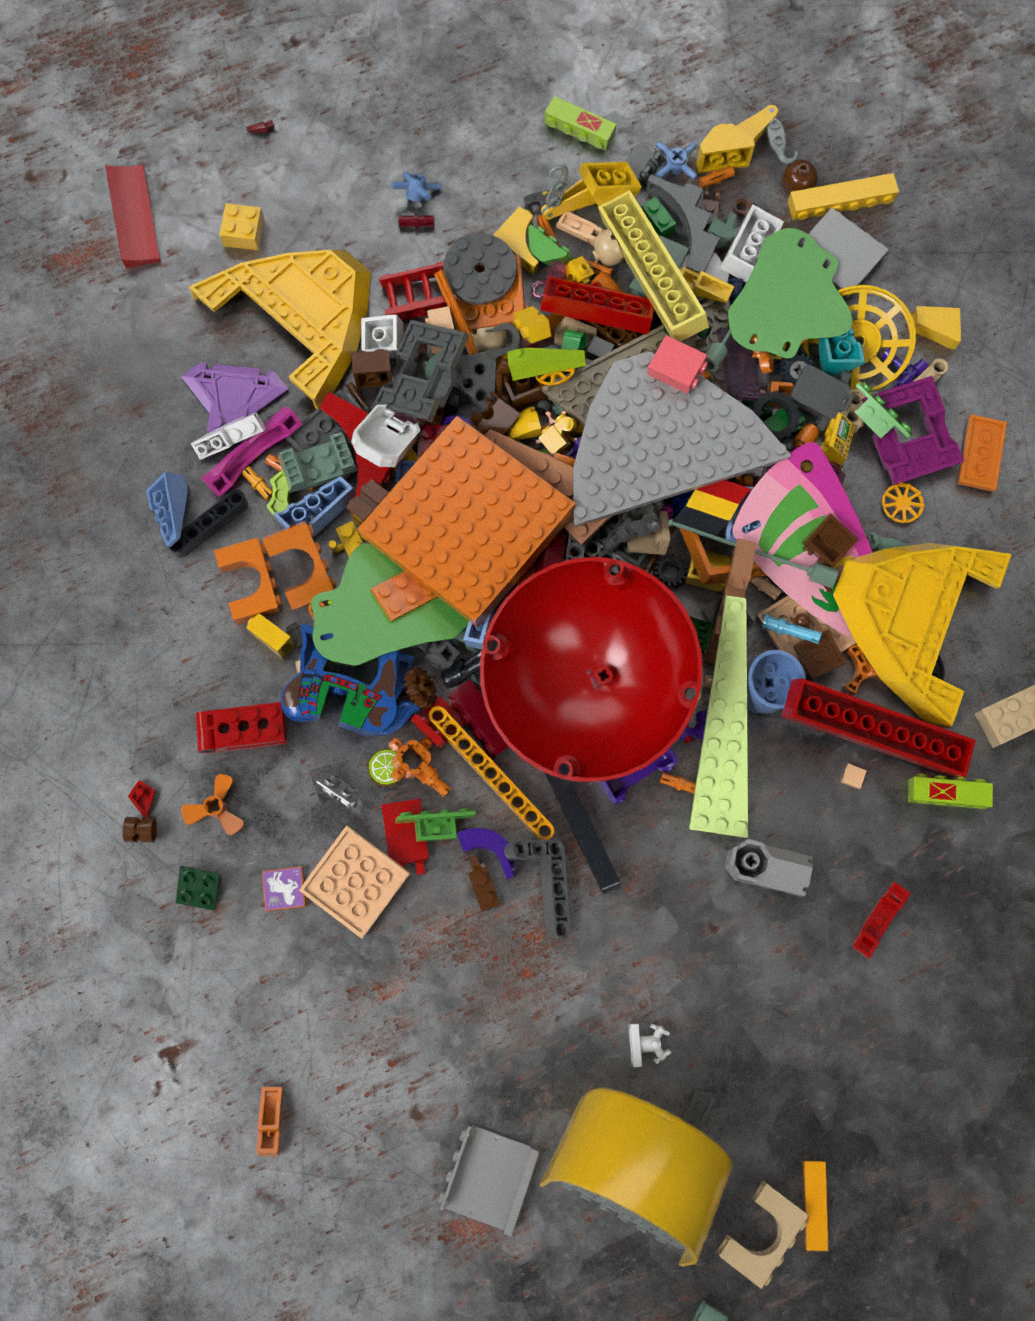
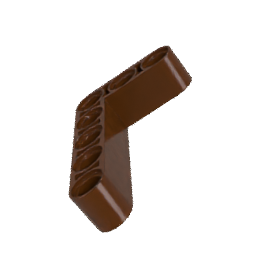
[581,313,662,349]

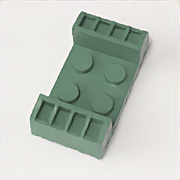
[279,432,358,492]

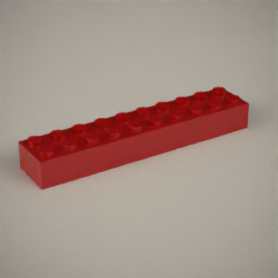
[781,678,976,778]

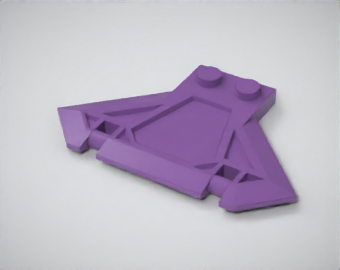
[181,362,289,433]

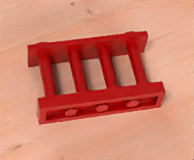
[378,262,459,321]

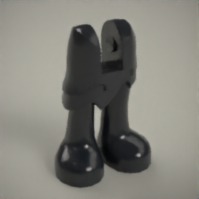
[441,649,482,688]

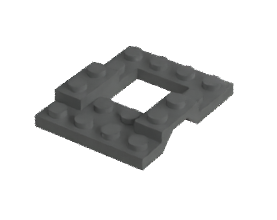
[374,320,469,422]

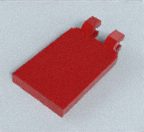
[381,798,429,875]

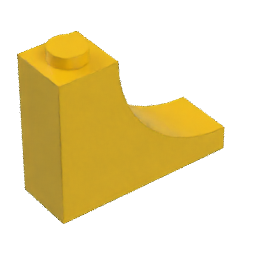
[494,206,539,276]

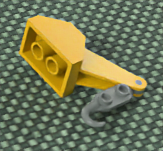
[696,105,798,174]
[541,162,641,220]

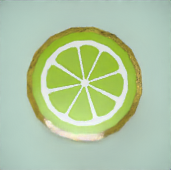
[367,748,405,787]

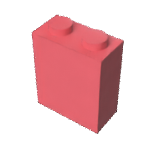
[647,335,708,394]

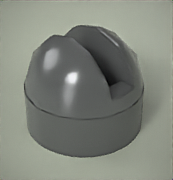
[535,400,551,416]

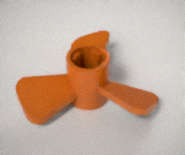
[181,774,244,835]

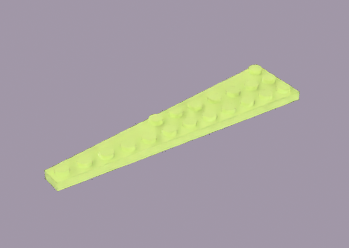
[689,595,748,838]

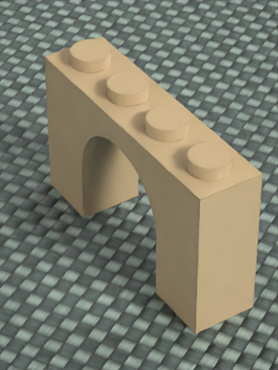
[716,1181,809,1289]

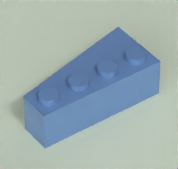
[273,476,356,538]

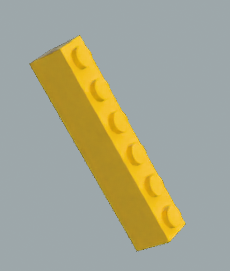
[787,173,899,220]

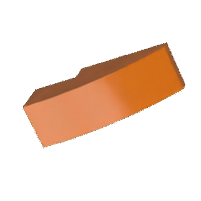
[256,1087,283,1157]

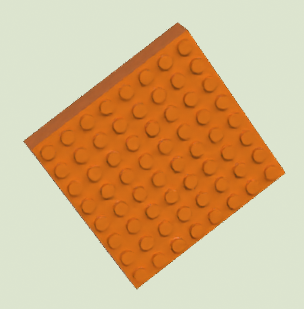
[357,416,576,628]

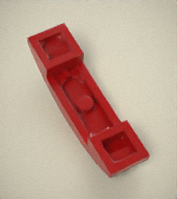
[851,882,911,959]

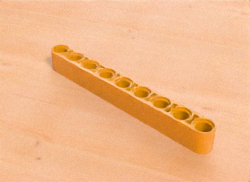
[429,706,554,840]

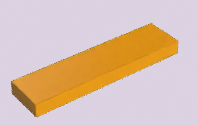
[803,1161,828,1251]

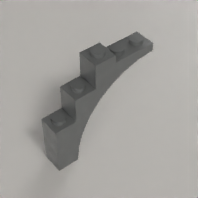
[646,175,719,274]

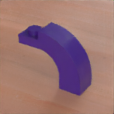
[457,828,516,880]

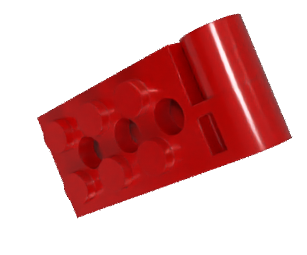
[195,702,288,753]

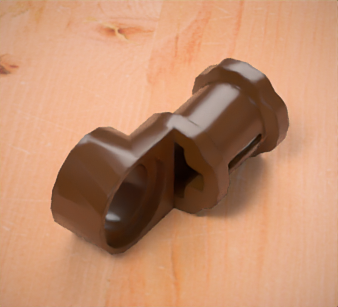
[733,198,769,217]

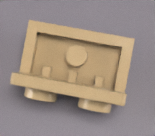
[554,317,597,354]

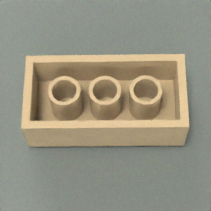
[974,685,1035,748]

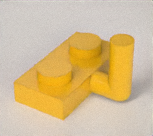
[329,521,363,557]

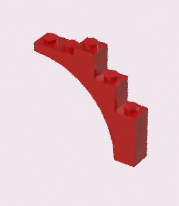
[320,392,392,497]

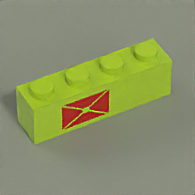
[544,96,617,151]
[908,774,993,809]

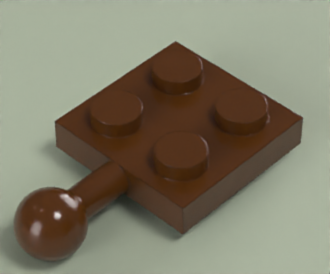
[793,614,847,681]

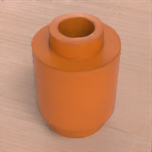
[793,423,819,449]

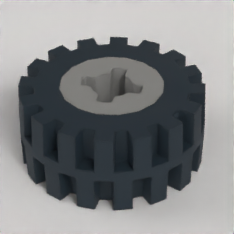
[778,351,814,386]

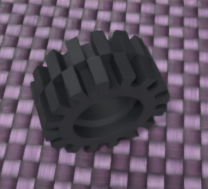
[653,553,688,590]

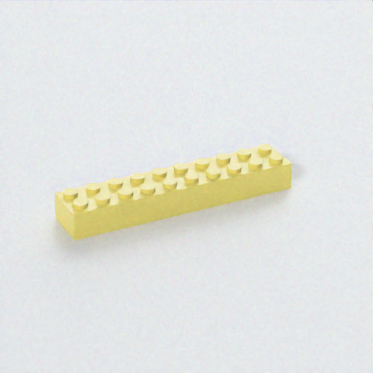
[598,190,709,342]

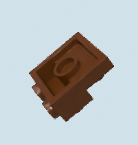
[802,513,859,568]

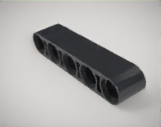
[169,489,248,558]

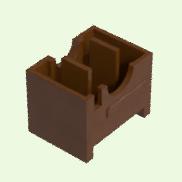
[470,390,520,435]

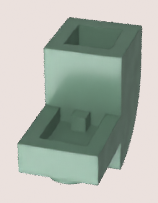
[705,212,738,248]

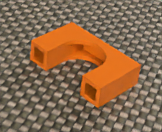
[262,521,336,610]
[214,538,282,625]

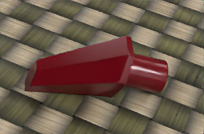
[246,120,275,133]

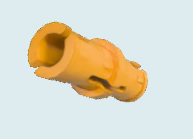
[242,466,273,501]

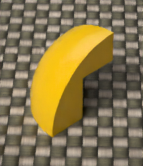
[504,406,541,442]

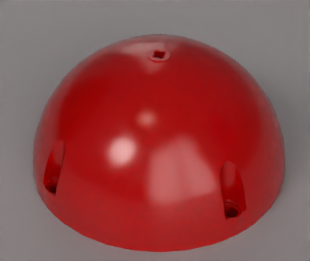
[480,557,703,782]

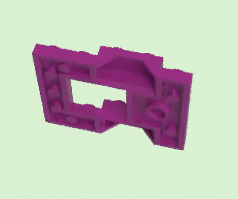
[862,376,964,486]

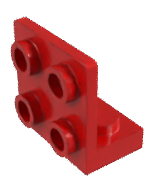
[411,696,465,750]

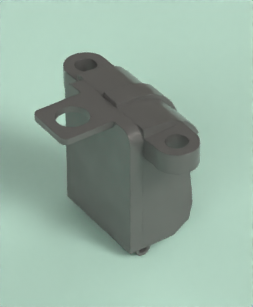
[789,364,854,433]

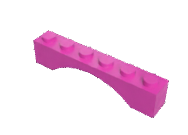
[201,406,302,497]

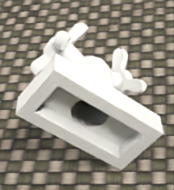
[628,1023,671,1067]

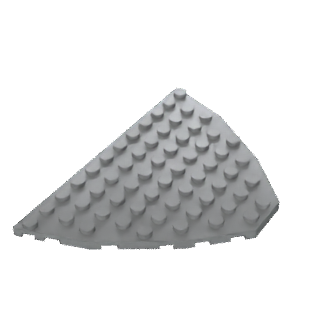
[573,351,791,527]

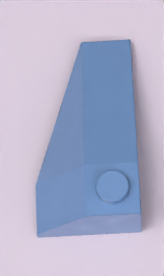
[146,472,188,547]

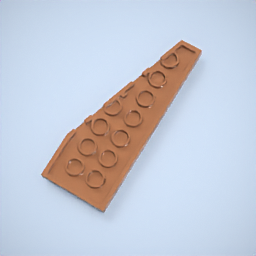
[484,429,612,546]

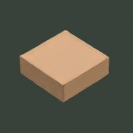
[841,763,867,789]

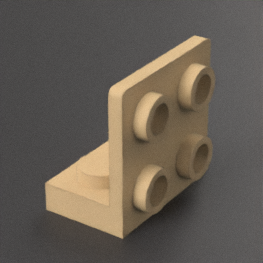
[627,511,670,555]

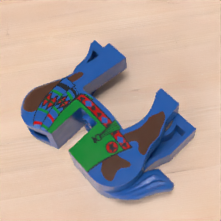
[281,623,420,737]

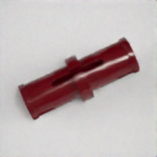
[398,214,434,229]

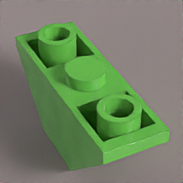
[528,224,575,267]

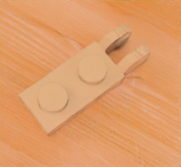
[557,212,603,246]

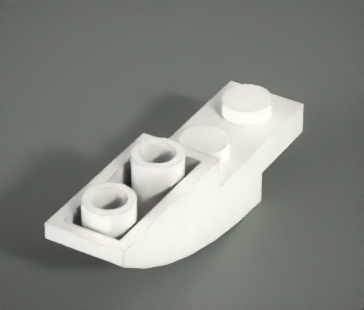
[191,412,266,460]

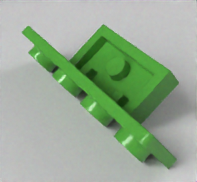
[855,381,912,438]
[395,808,476,842]

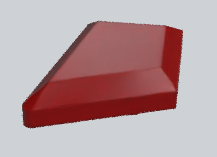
[128,780,156,817]

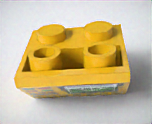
[821,413,855,466]

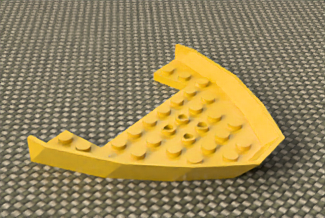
[189,250,371,410]
[833,543,1012,728]

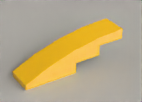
[678,266,734,303]

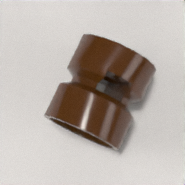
[123,817,157,843]

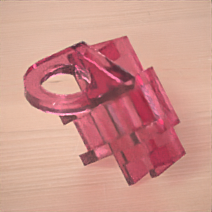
[531,261,566,297]

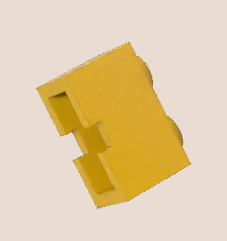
[513,306,551,343]

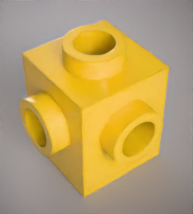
[562,256,594,284]

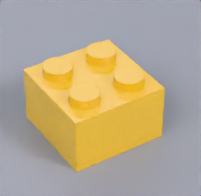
[219,203,265,251]

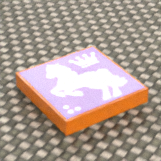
[262,866,306,911]

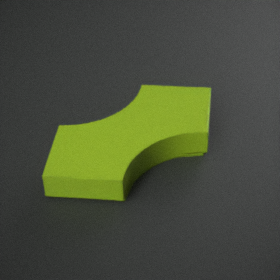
[266,470,291,518]

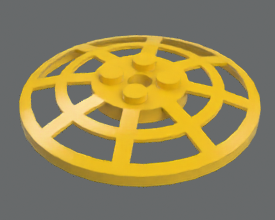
[803,285,916,392]

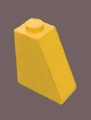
[910,306,961,349]
[246,613,296,660]

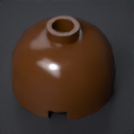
[781,159,818,195]

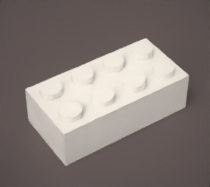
[720,205,784,282]

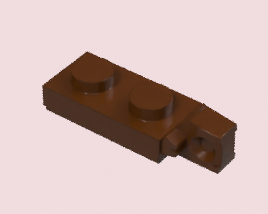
[468,855,500,912]

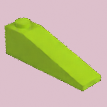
[507,348,586,381]

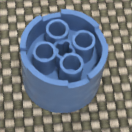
[747,650,806,714]

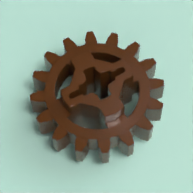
[404,667,437,709]

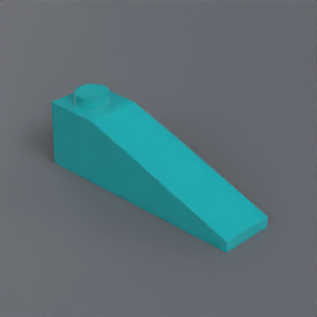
[819,328,865,375]

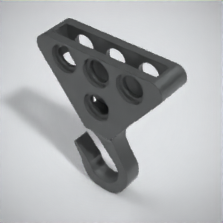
[436,323,520,411]

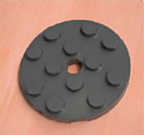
[444,233,516,305]

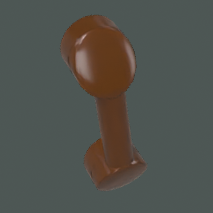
[495,358,509,401]

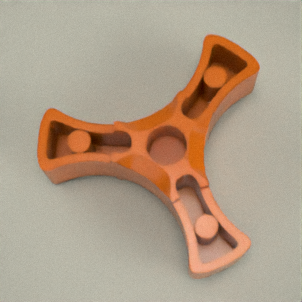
[842,645,882,696]

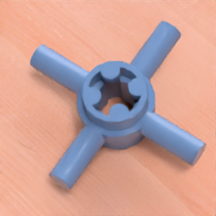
[656,141,698,181]
[391,171,442,202]

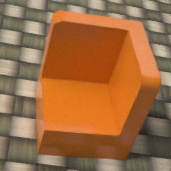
[768,381,793,407]

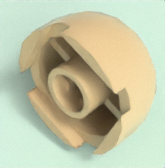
[592,228,625,266]
[471,327,507,353]

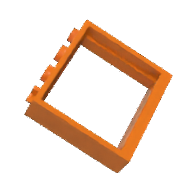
[680,528,767,586]

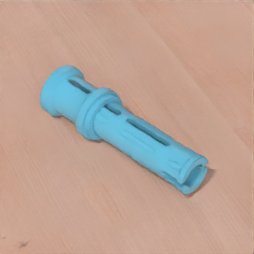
[761,613,822,644]

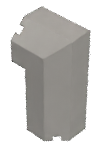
[724,839,813,897]

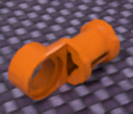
[749,338,774,374]

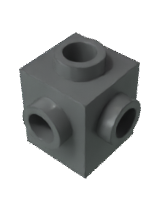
[425,640,459,669]

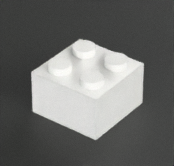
[362,315,403,359]

